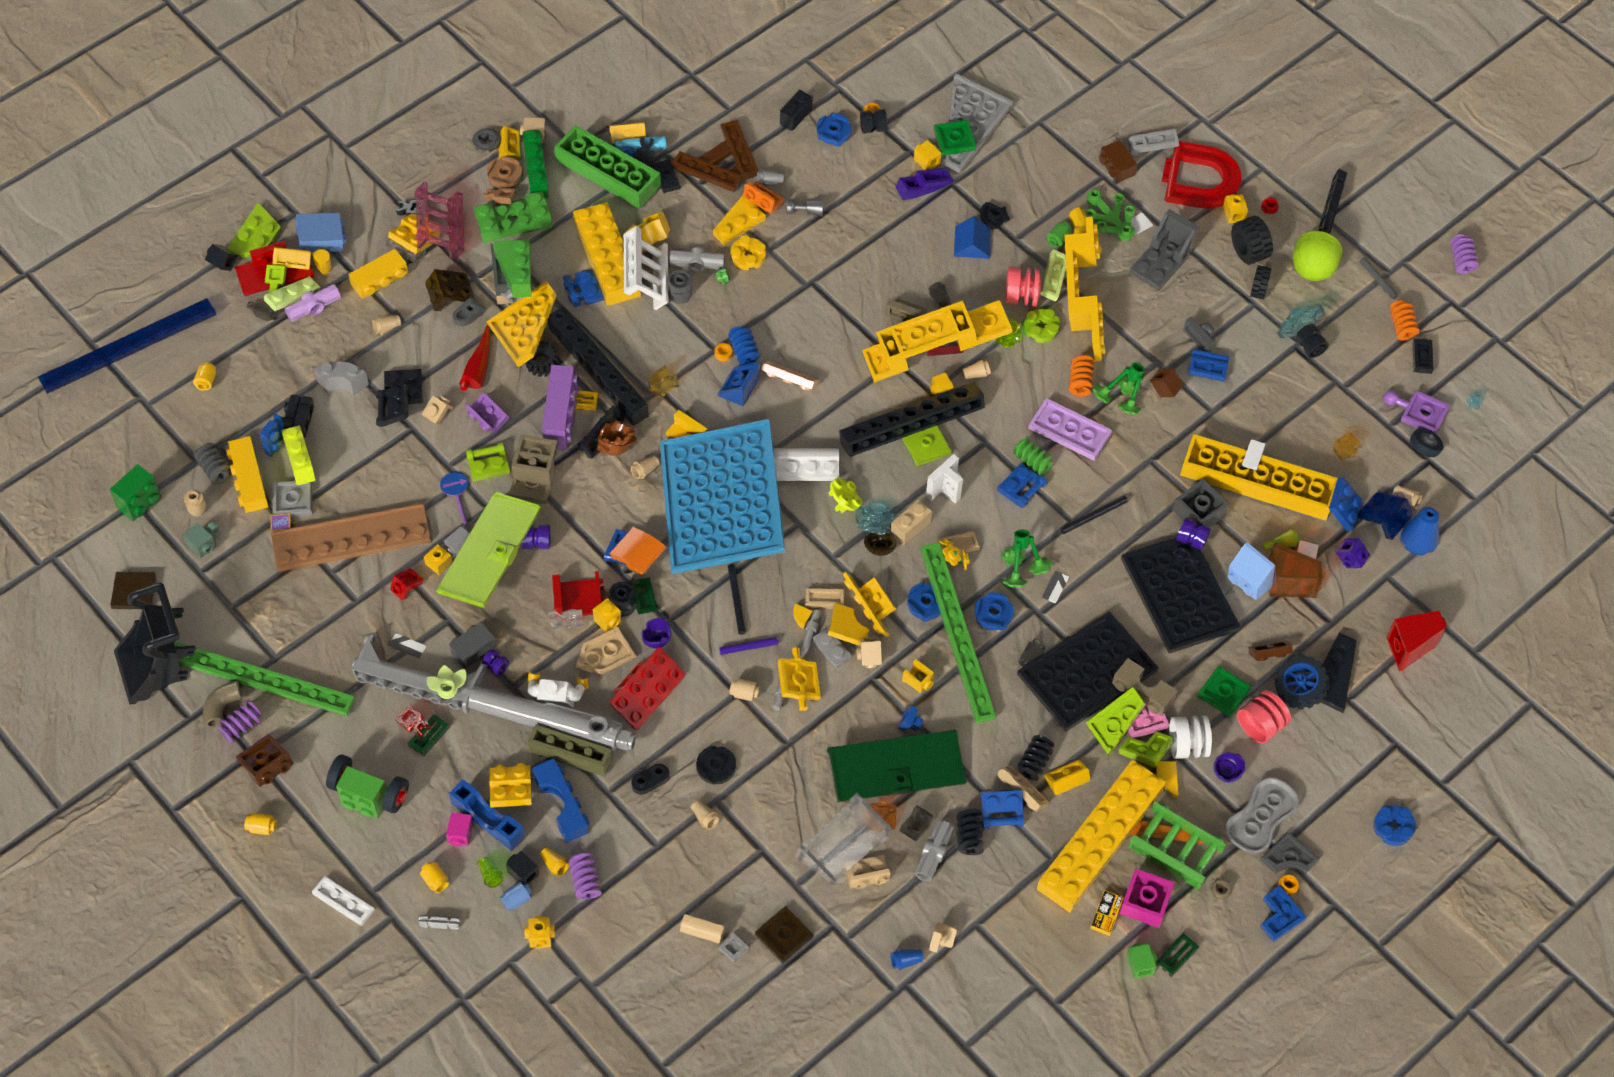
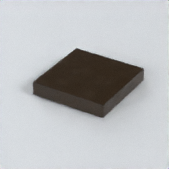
[110,572,156,609]
[755,906,814,964]

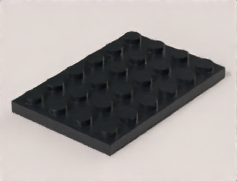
[1121,537,1241,654]
[1017,611,1159,732]

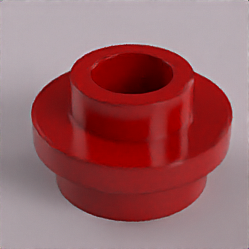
[1261,197,1279,214]

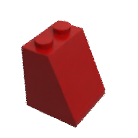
[1386,611,1446,671]

